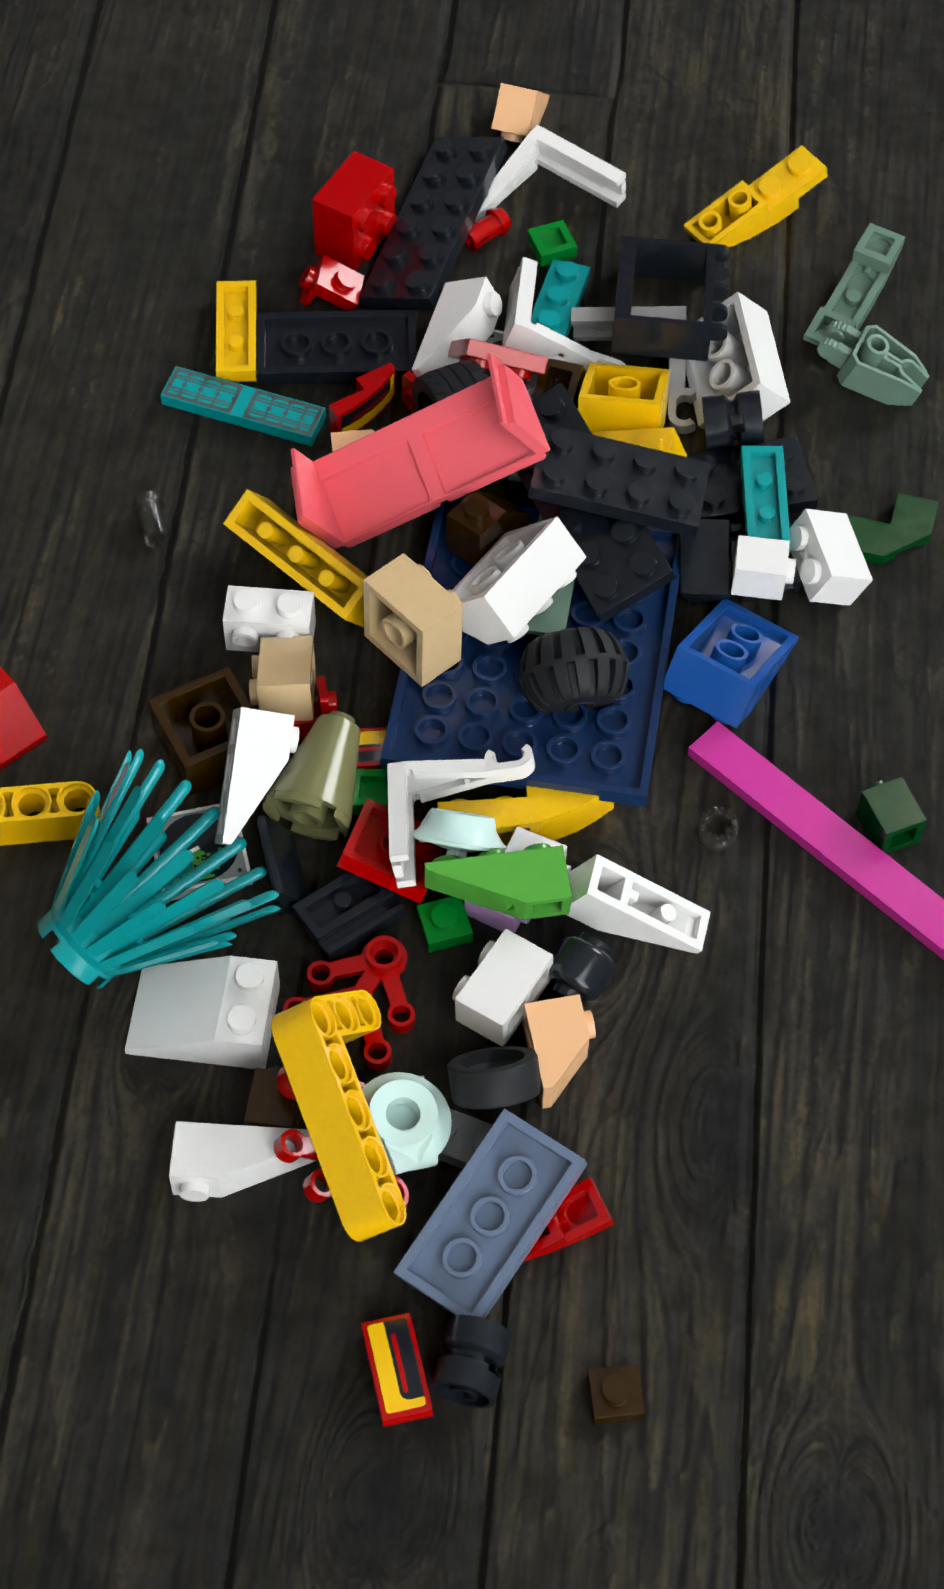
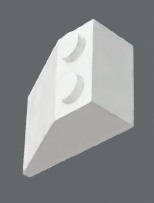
[125,956,280,1069]

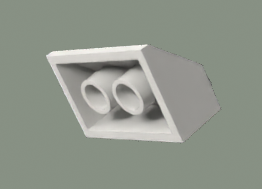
[686,292,791,429]
[452,517,586,645]

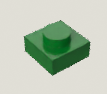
[527,220,578,267]
[352,769,388,815]
[416,897,473,953]

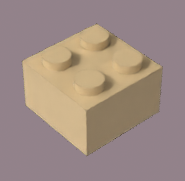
[363,553,463,687]

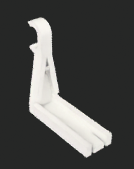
[474,124,626,223]
[502,257,626,371]
[387,744,535,888]

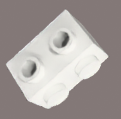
[790,509,873,606]
[223,585,316,652]
[452,929,553,1046]

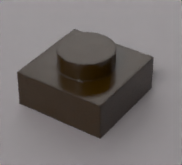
[587,1364,645,1425]

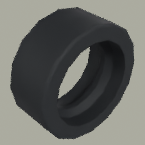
[447,1046,542,1109]

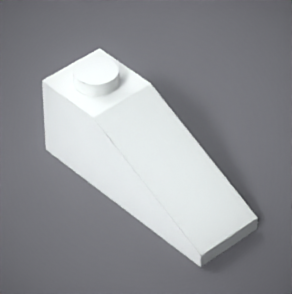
[411,277,503,377]
[215,707,299,845]
[567,854,710,954]
[169,1121,316,1202]

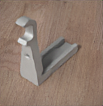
[571,306,696,434]

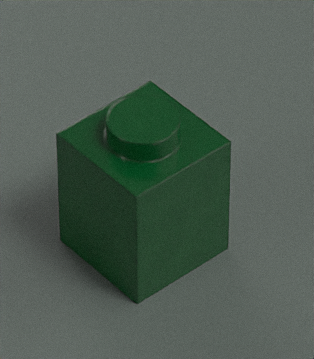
[856,777,927,854]

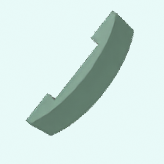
[803,223,905,346]

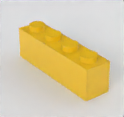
[223,489,368,627]

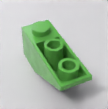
[424,843,572,920]

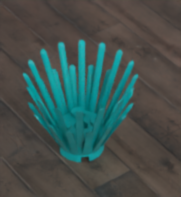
[37,749,281,989]

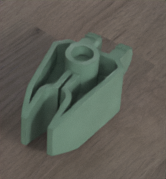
[817,320,929,406]

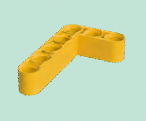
[0,781,100,846]
[271,990,406,1242]

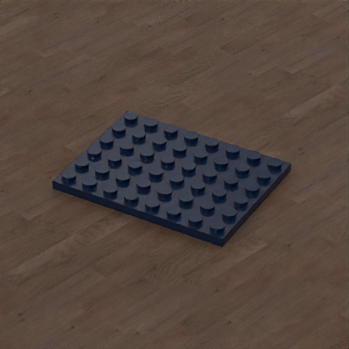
[380,497,680,807]

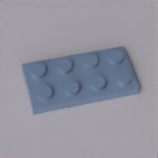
[393,1109,588,1318]

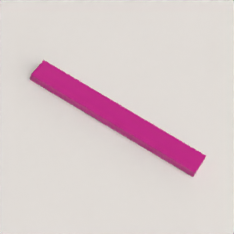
[687,721,944,960]

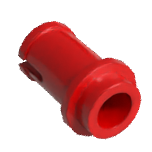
[465,207,511,252]

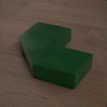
[849,493,939,565]

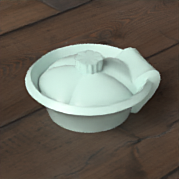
[411,808,507,858]
[362,1072,452,1175]

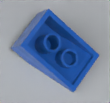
[663,599,799,729]

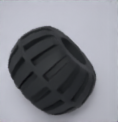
[519,627,629,714]

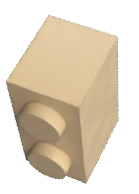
[249,635,316,721]

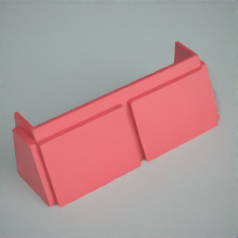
[290,353,550,549]

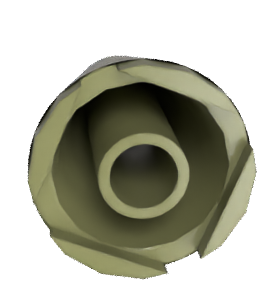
[263,711,361,841]

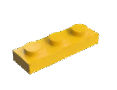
[216,280,257,382]

